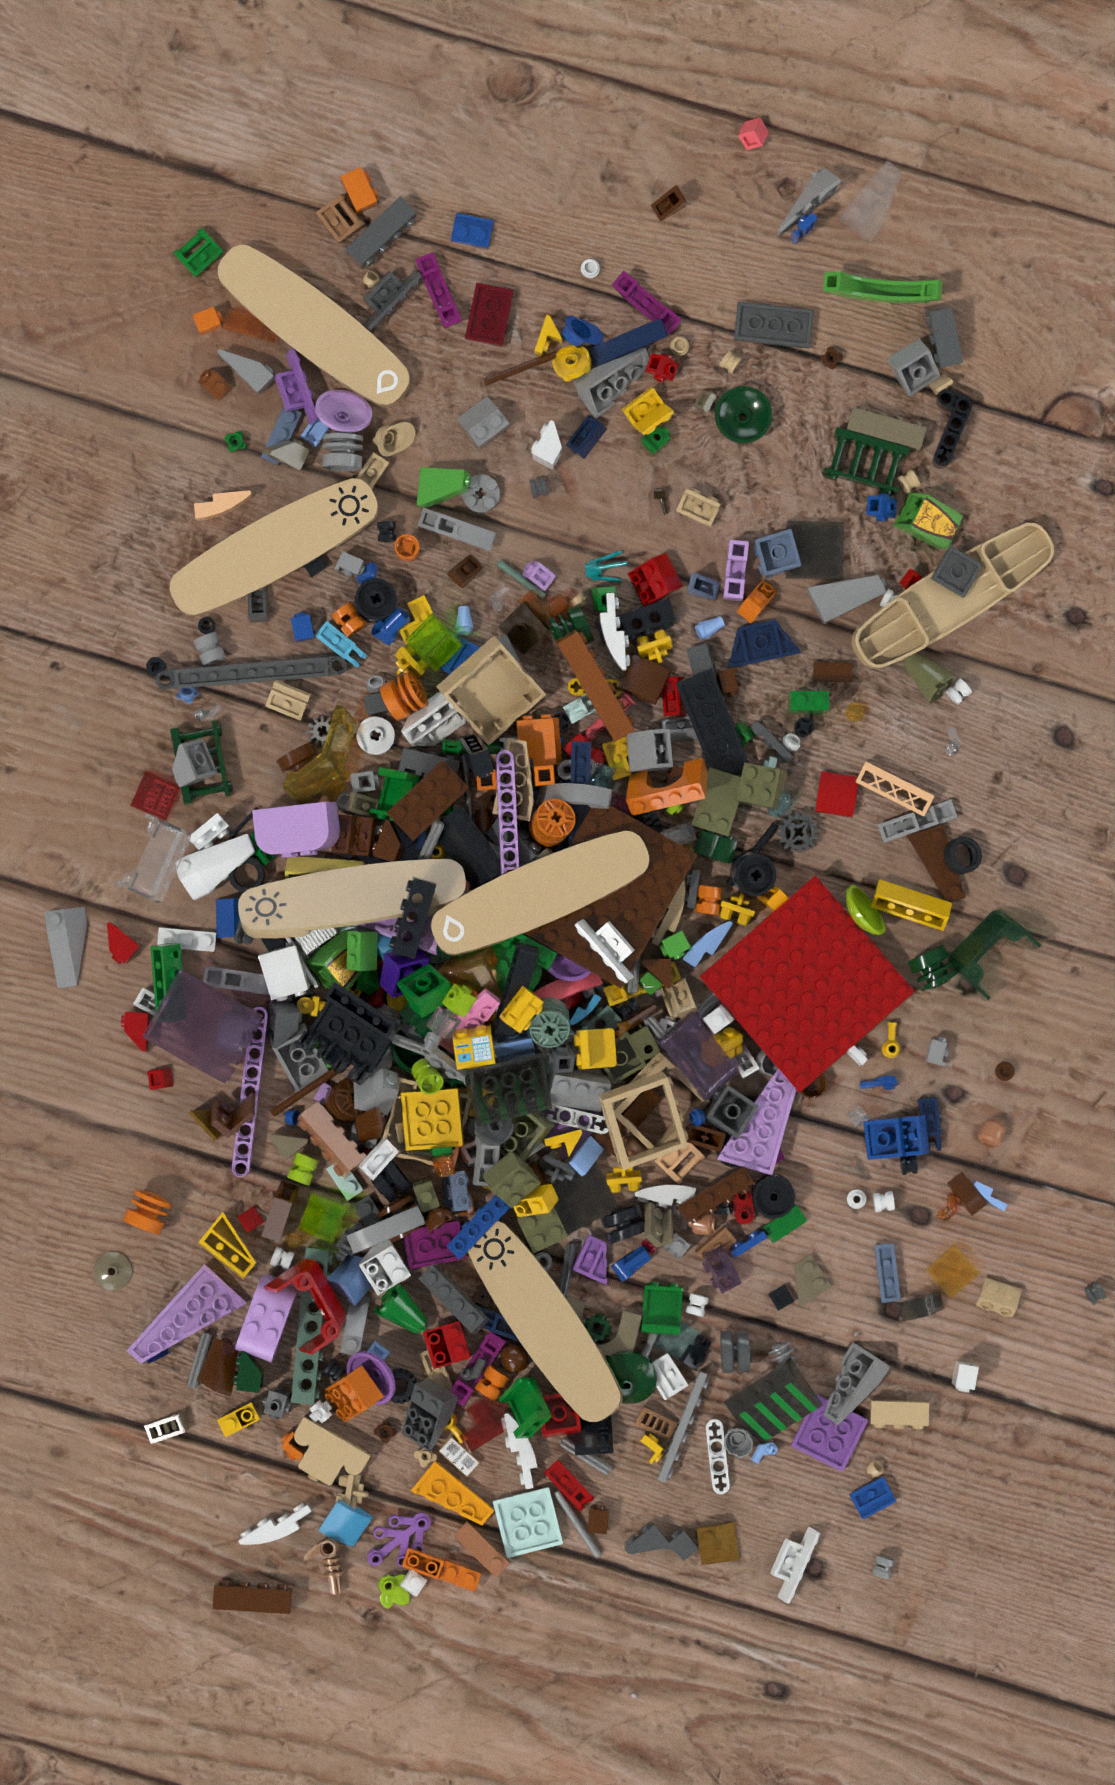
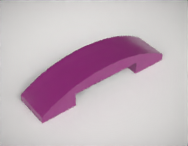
[415,252,462,329]
[611,270,682,334]
[450,1331,506,1406]

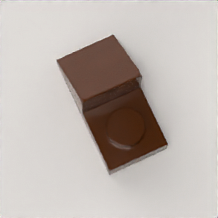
[447,554,483,588]

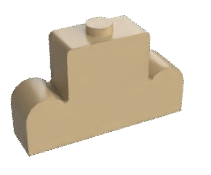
[294,1416,371,1486]

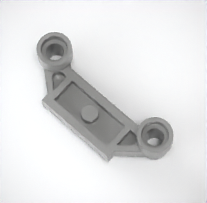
[421,1032,483,1088]

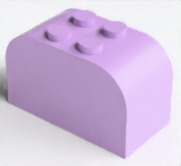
[252,802,340,858]
[235,1273,299,1363]

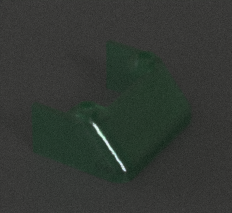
[947,910,1042,1001]

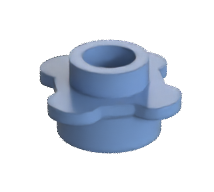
[176,687,199,704]

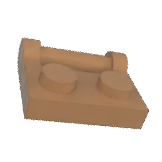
[316,193,366,244]

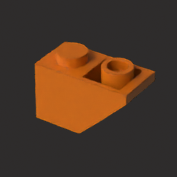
[736,580,778,623]

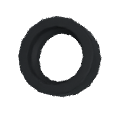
[944,836,982,874]
[228,857,265,893]

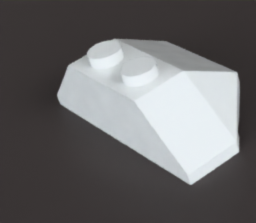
[401,691,466,746]

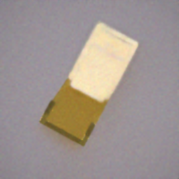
[283,705,358,805]

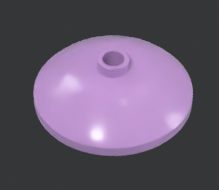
[315,390,372,433]

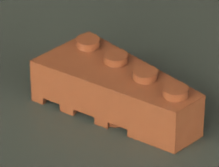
[298,1101,367,1179]

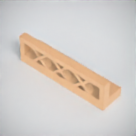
[855,762,934,817]

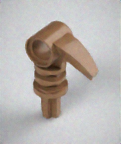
[303,1537,343,1595]

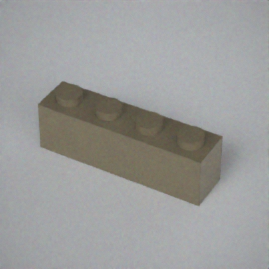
[846,406,927,453]

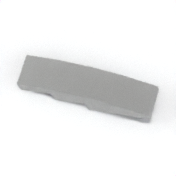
[878,799,958,843]

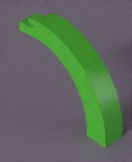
[823,271,943,304]

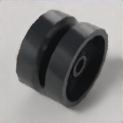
[355,578,398,623]
[730,851,776,896]
[371,1160,412,1203]
[752,1173,795,1219]
[600,1204,645,1244]

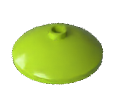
[846,885,886,935]

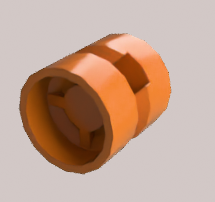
[395,534,420,562]
[331,602,367,638]
[694,885,722,915]
[475,1365,510,1401]

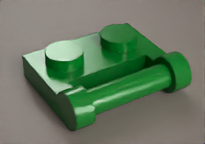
[173,228,224,278]

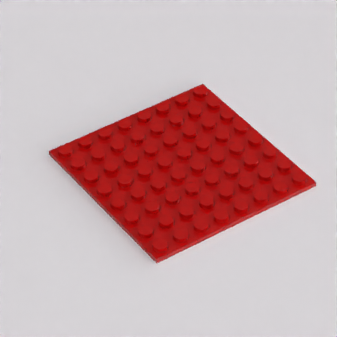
[699,875,915,1093]

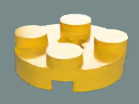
[552,345,591,382]

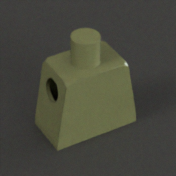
[628,1022,661,1062]
[412,1175,441,1216]

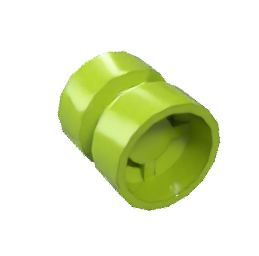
[411,1058,444,1094]
[287,1152,319,1186]

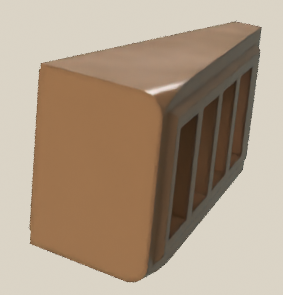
[634,1406,677,1440]

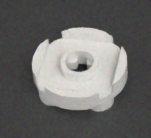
[356,716,395,755]

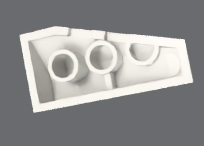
[173,834,255,900]

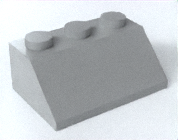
[543,1069,611,1113]

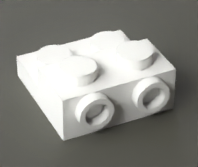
[187,813,230,851]

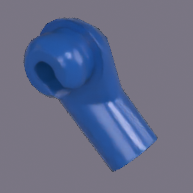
[356,563,378,585]

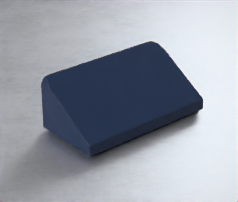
[566,415,606,459]

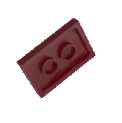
[465,282,514,347]

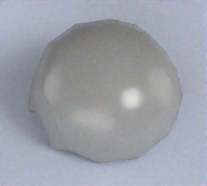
[756,1050,777,1076]
[724,1427,753,1458]

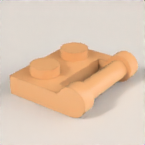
[655,1138,706,1185]

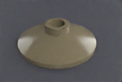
[93,1252,132,1290]

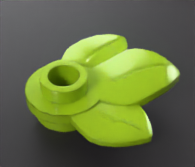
[378,1574,410,1609]

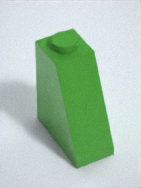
[417,467,471,508]

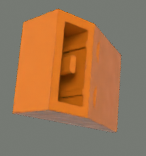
[323,1365,384,1423]

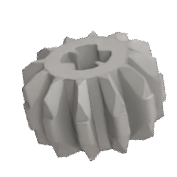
[307,715,340,748]

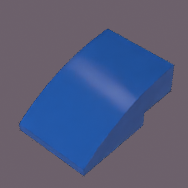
[863,1115,929,1160]

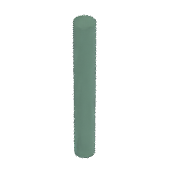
[497,560,547,600]

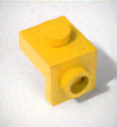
[640,1433,664,1464]

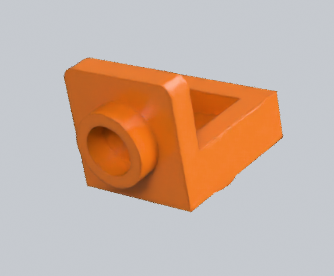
[281,1430,305,1461]

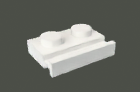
[652,1352,689,1400]

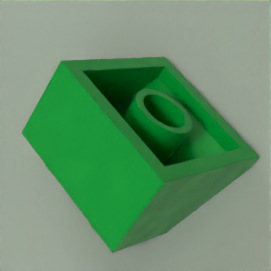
[397,963,451,1018]

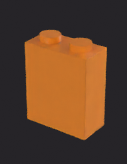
[516,714,562,766]

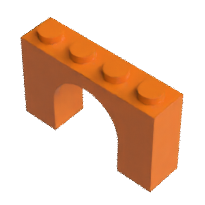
[626,758,708,816]
[477,765,555,790]

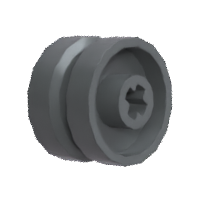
[720,1330,751,1373]

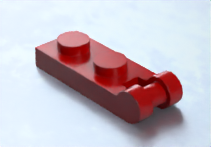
[544,1459,595,1512]

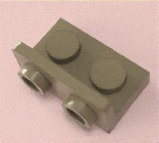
[645,1202,673,1247]

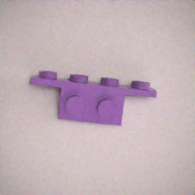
[274,348,318,425]

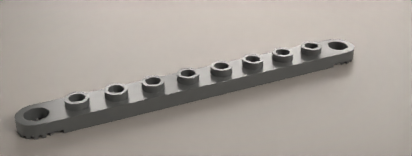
[155,655,347,690]

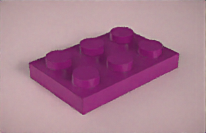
[403,1220,466,1269]

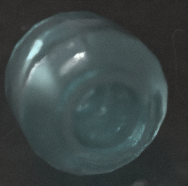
[767,791,793,818]

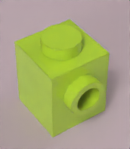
[442,983,477,1018]

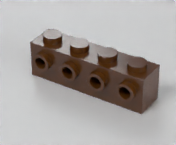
[677,1167,754,1224]
[212,1580,293,1614]

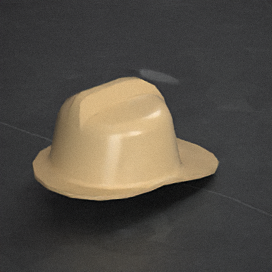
[372,422,415,457]

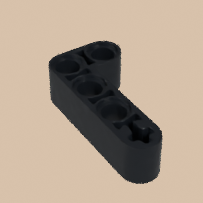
[932,389,973,469]

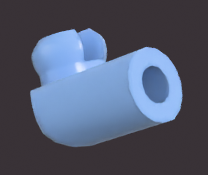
[750,1442,778,1464]

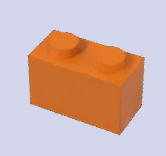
[340,167,379,215]

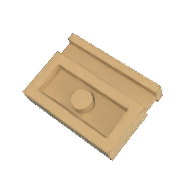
[265,680,311,721]
[660,978,698,1021]

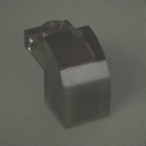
[898,1290,945,1321]

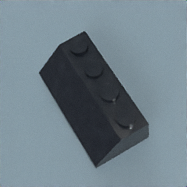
[438,805,501,889]

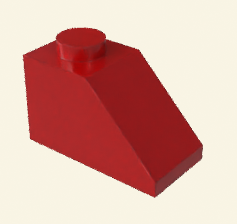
[107,922,141,964]
[121,1012,150,1051]

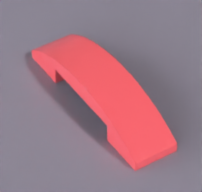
[533,973,603,1001]

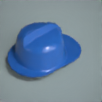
[560,315,604,346]

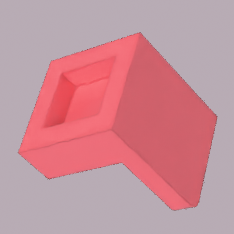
[738,117,769,150]

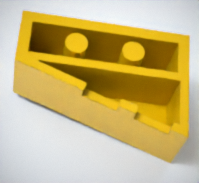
[198,1212,256,1280]

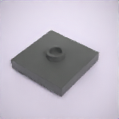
[930,545,983,598]

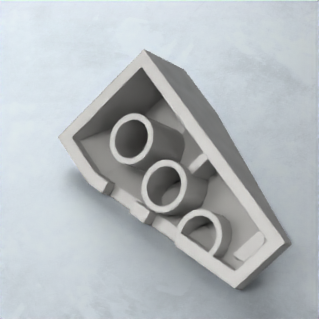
[777,168,841,236]
[573,348,649,418]
[44,907,88,989]
[824,1343,890,1425]

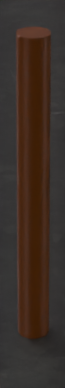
[483,351,556,386]
[270,1068,337,1117]

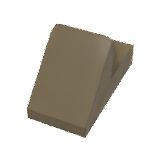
[346,791,380,820]

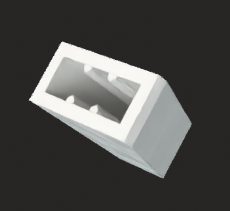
[701,1004,735,1034]

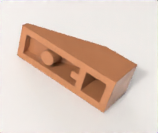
[454,1521,510,1577]

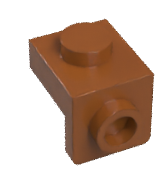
[198,368,231,400]

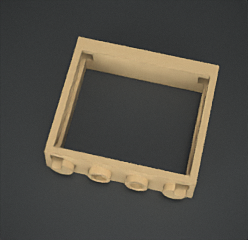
[611,1052,710,1149]
[598,1072,689,1170]

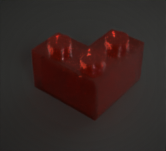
[458,1398,504,1452]

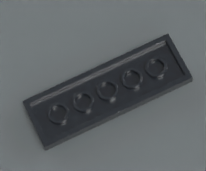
[675,668,749,777]

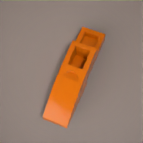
[402,1548,482,1592]

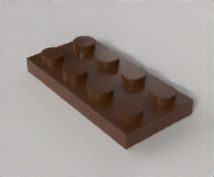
[387,760,469,841]

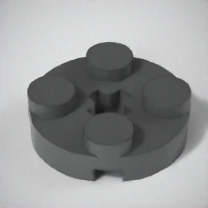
[474,1106,514,1146]

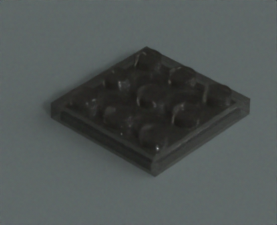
[785,521,844,580]
[547,1161,619,1234]

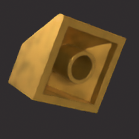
[188,1110,223,1141]
[696,1521,740,1565]

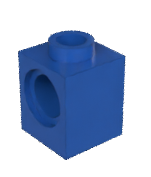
[291,612,315,643]

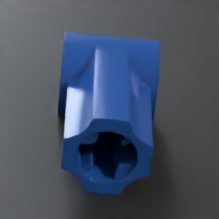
[371,608,410,645]
[611,1245,652,1282]

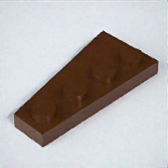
[906,825,966,902]

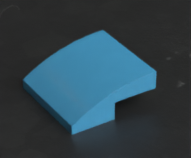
[569,994,601,1026]
[318,1499,373,1546]

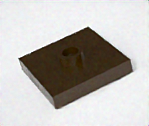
[498,601,550,655]

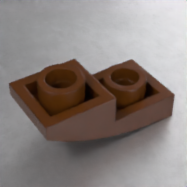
[947,1172,987,1216]

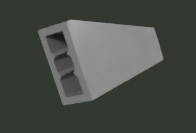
[807,575,888,624]

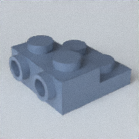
[753,529,802,578]
[441,1171,471,1211]

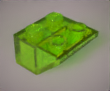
[405,613,463,672]
[298,1193,348,1243]

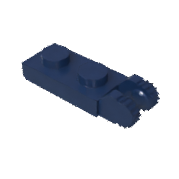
[917,1097,941,1152]

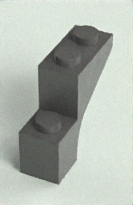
[624,1523,699,1561]

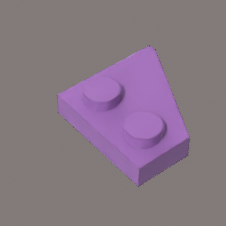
[572,1234,607,1285]

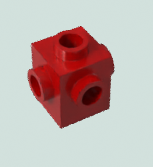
[645,353,679,383]

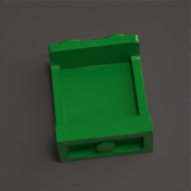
[369,767,420,822]
[641,1282,683,1336]
[499,1377,552,1439]

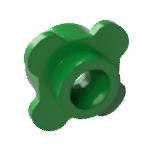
[224,431,246,453]

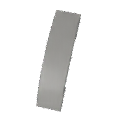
[536,783,612,809]
[346,1206,425,1254]

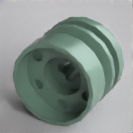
[529,997,570,1048]

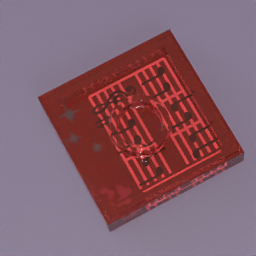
[130,771,181,821]

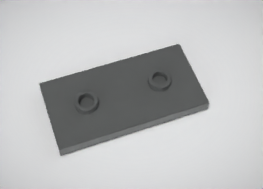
[734,302,814,349]

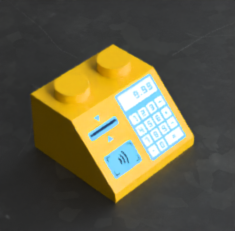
[452,1025,495,1070]

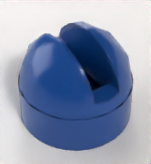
[284,1110,300,1126]

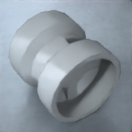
[872,1555,895,1579]

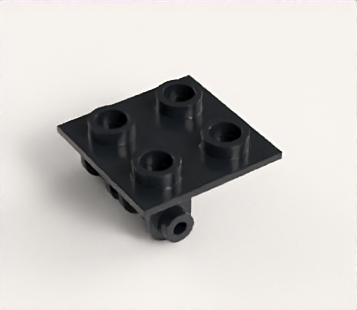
[574,1416,614,1456]

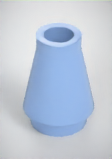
[455,606,474,635]
[695,616,725,640]

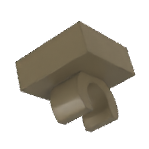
[693,390,718,414]

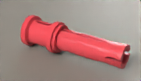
[583,692,636,741]

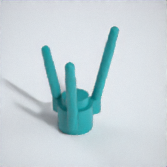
[585,551,628,582]

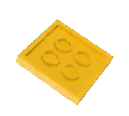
[401,1088,464,1151]

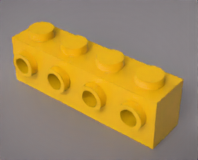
[870,879,952,931]

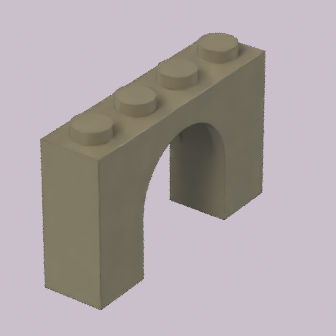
[566,1296,642,1358]

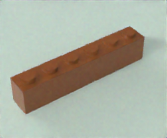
[556,629,635,742]

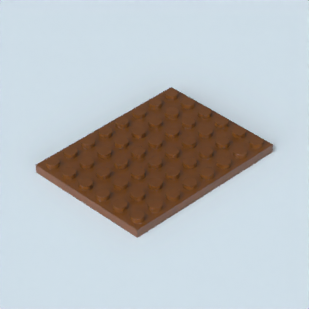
[523,805,698,989]

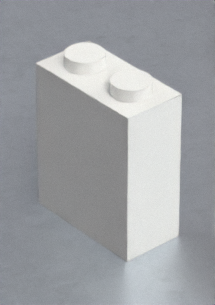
[258,943,310,1002]

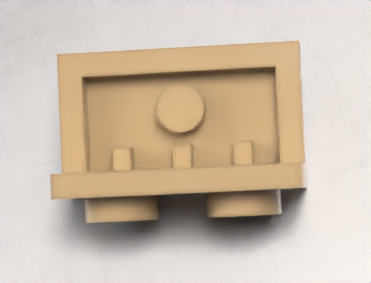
[676,488,721,527]
[976,1278,1022,1317]

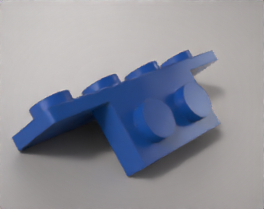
[447,1195,511,1259]

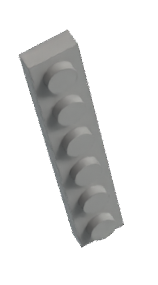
[657,1370,709,1483]

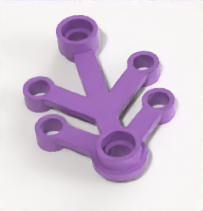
[367,1512,431,1567]

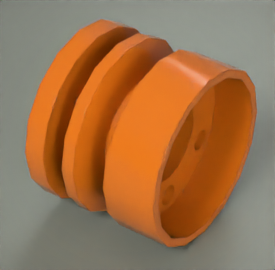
[380,671,428,721]
[528,799,575,847]
[123,1189,173,1235]

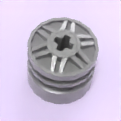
[322,432,363,472]

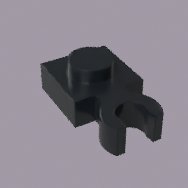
[680,1334,711,1371]

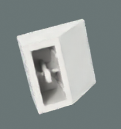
[531,420,562,470]
[359,1239,411,1295]

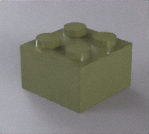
[736,763,787,810]
[604,1032,646,1085]
[482,1151,541,1208]
[517,1207,568,1254]

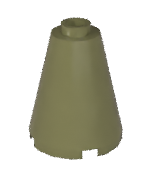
[903,652,956,704]

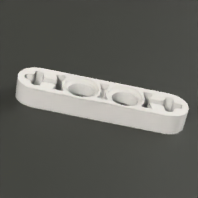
[539,1103,608,1134]
[706,1418,730,1494]

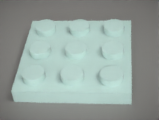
[493,1487,563,1558]

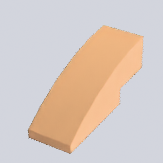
[194,490,252,521]

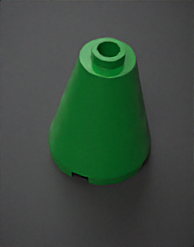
[374,1283,428,1334]

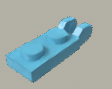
[314,621,367,668]

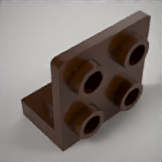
[211,1093,256,1138]

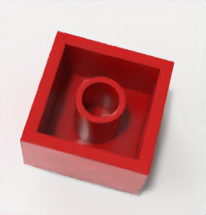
[541,1394,581,1438]

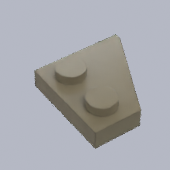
[794,1254,832,1307]

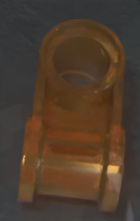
[432,1154,456,1177]

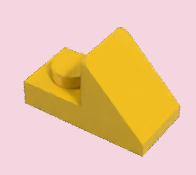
[534,315,562,356]
[544,1129,582,1156]

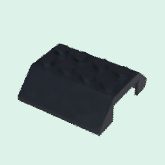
[297,982,398,1086]

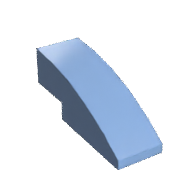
[682,921,733,968]

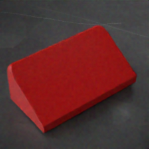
[662,676,687,717]

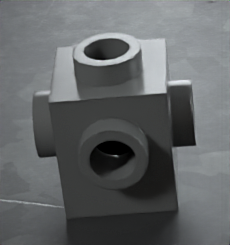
[546,1043,576,1073]
[263,1387,292,1419]

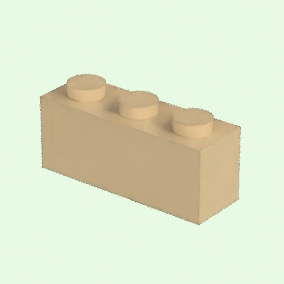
[869,1399,929,1429]

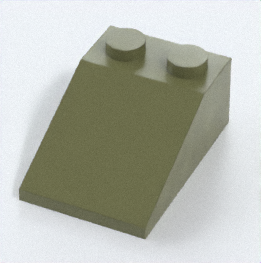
[692,767,741,836]

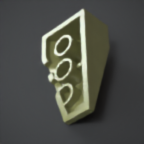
[499,1105,555,1161]

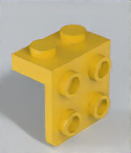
[621,387,674,435]
[574,1028,617,1069]

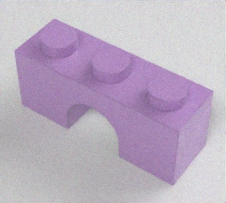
[723,540,749,601]

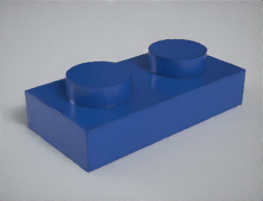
[730,1230,768,1258]

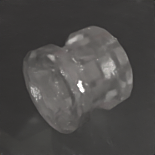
[846,1105,869,1129]

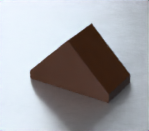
[651,185,687,221]
[641,959,672,989]
[686,1123,726,1152]

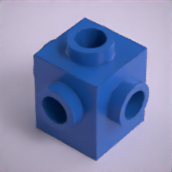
[866,493,897,522]

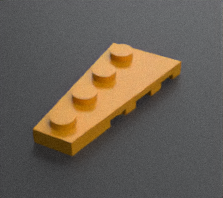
[411,1460,495,1525]

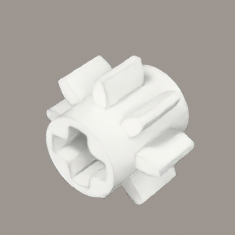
[309,1400,332,1424]

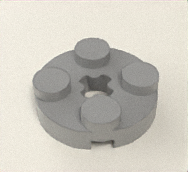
[462,474,500,513]

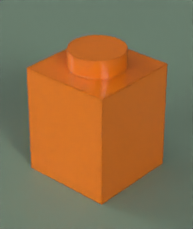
[192,306,224,336]

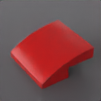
[815,771,858,818]

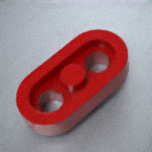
[733,1190,754,1225]

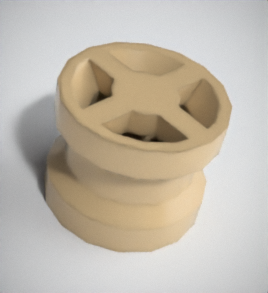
[719,350,742,374]
[898,469,921,494]

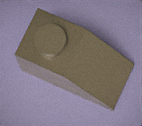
[261,439,310,471]

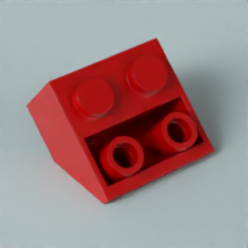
[627,553,683,607]
[422,1320,471,1369]

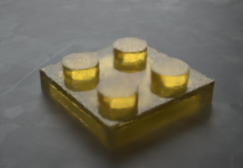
[925,1244,980,1299]

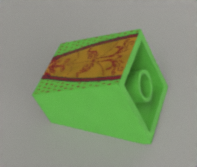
[893,492,963,550]
[304,930,362,990]

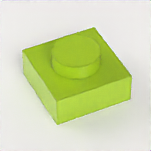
[666,804,684,816]

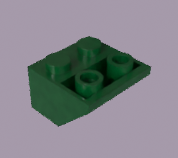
[233,1351,264,1393]

